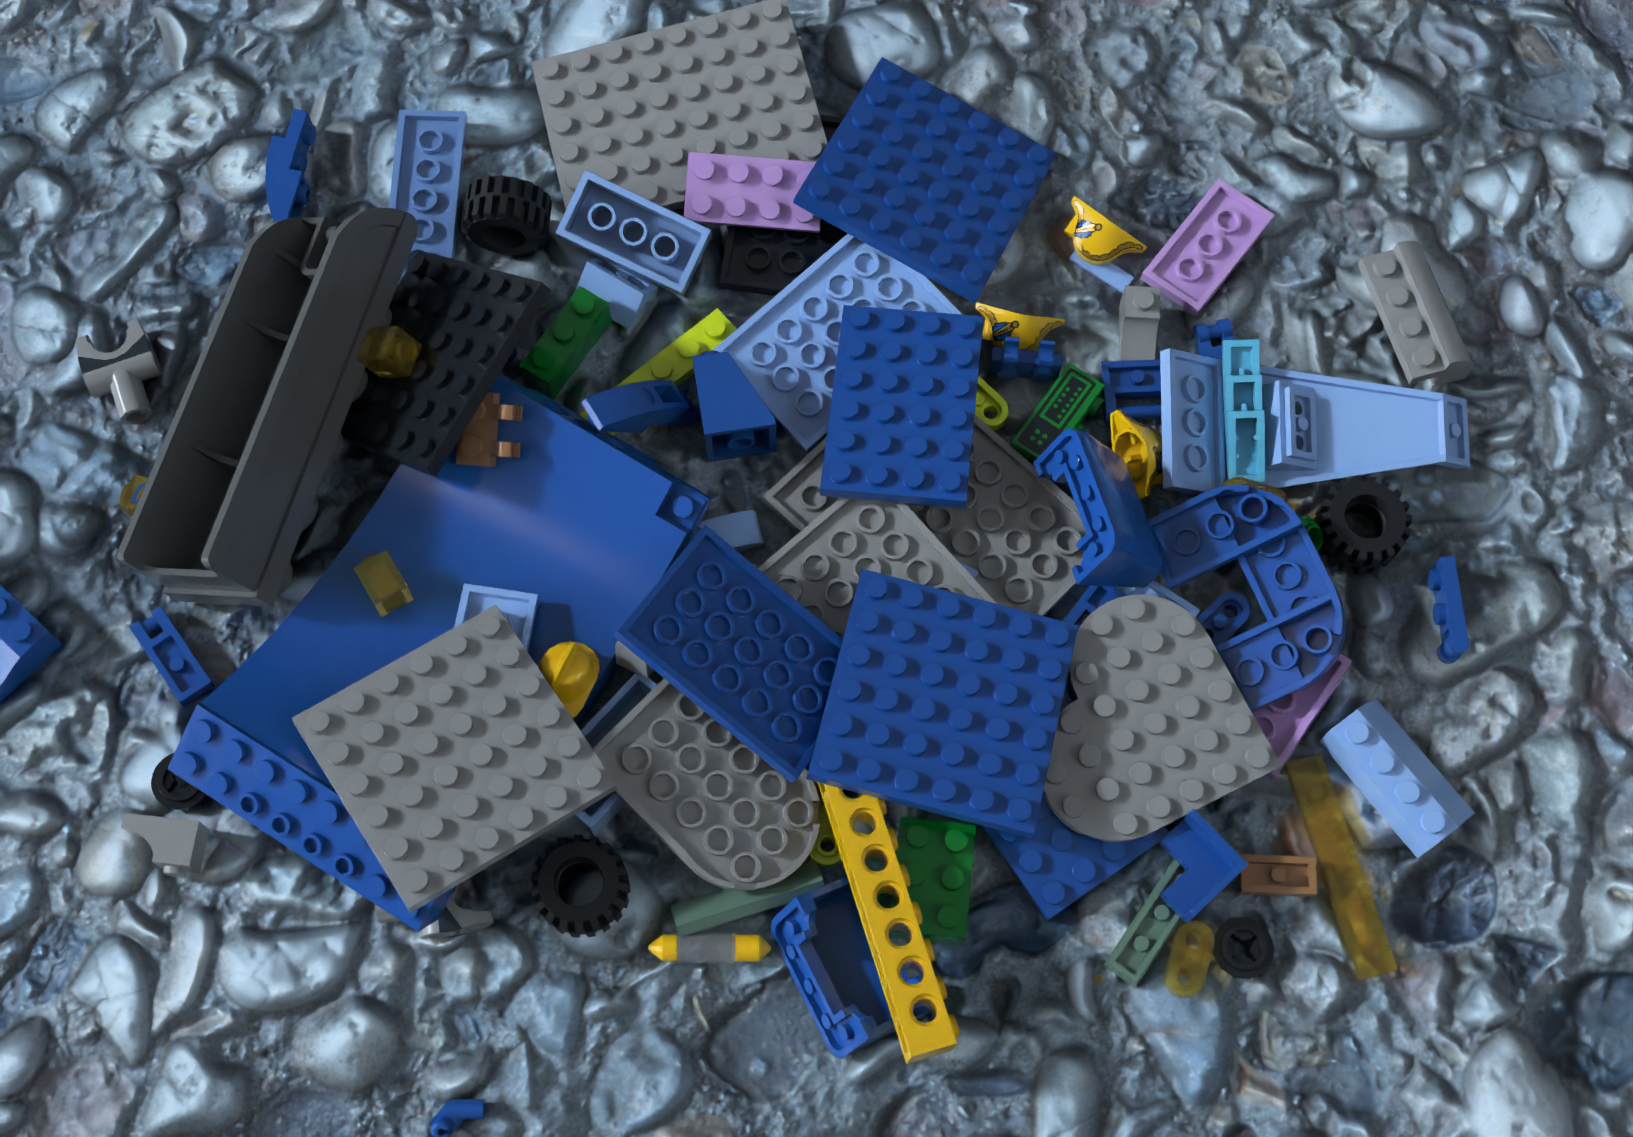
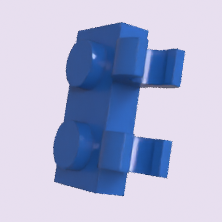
[989,337,1062,383]

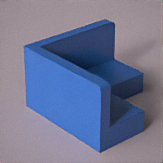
[1159,809,1249,924]

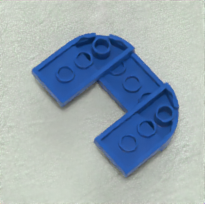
[1148,484,1346,712]

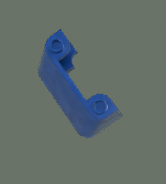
[1033,429,1163,588]
[771,868,931,1058]

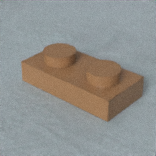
[1238,854,1318,897]

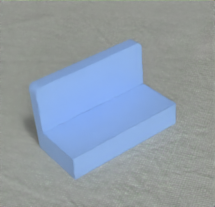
[575,257,659,329]

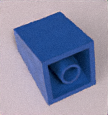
[692,350,777,462]

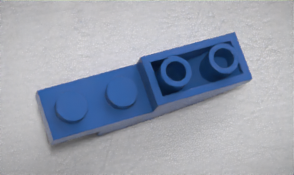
[265,109,316,222]
[581,380,701,433]

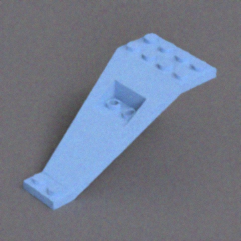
[1160,348,1470,495]

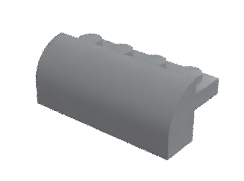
[1358,241,1473,387]

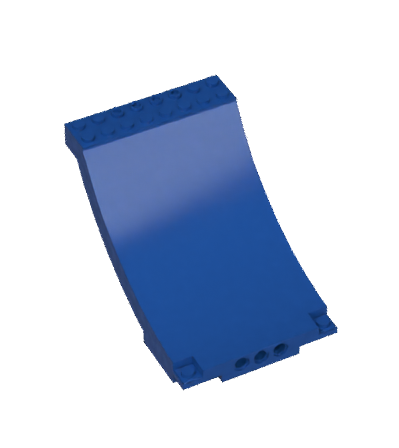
[167,373,713,932]

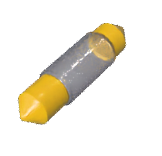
[648,932,771,964]

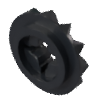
[151,753,206,810]
[1212,917,1274,979]

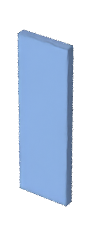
[1069,251,1134,293]

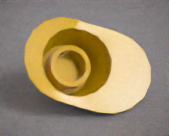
[537,641,600,719]

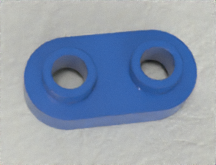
[1197,592,1250,646]

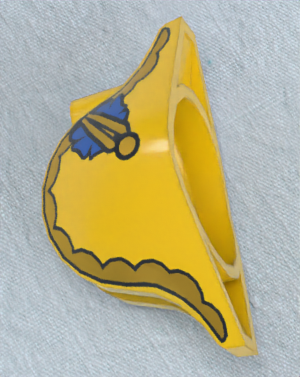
[1064,196,1147,265]
[975,302,1065,351]
[1110,410,1163,500]

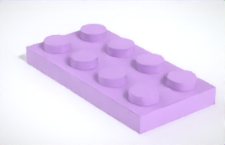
[683,152,821,233]
[1140,178,1275,317]

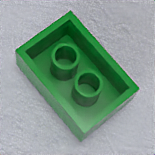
[889,816,976,946]

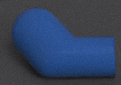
[430,1099,486,1137]

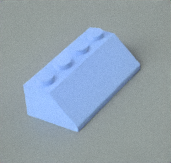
[1319,698,1475,858]

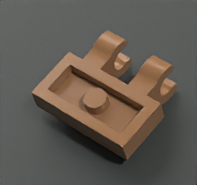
[456,392,523,467]

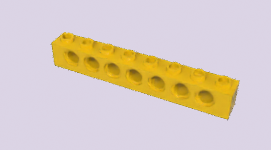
[817,782,960,1064]

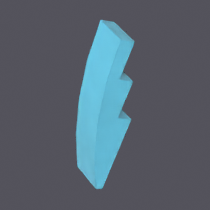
[1222,339,1265,483]

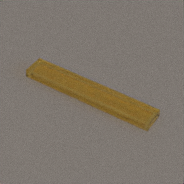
[1284,754,1398,981]

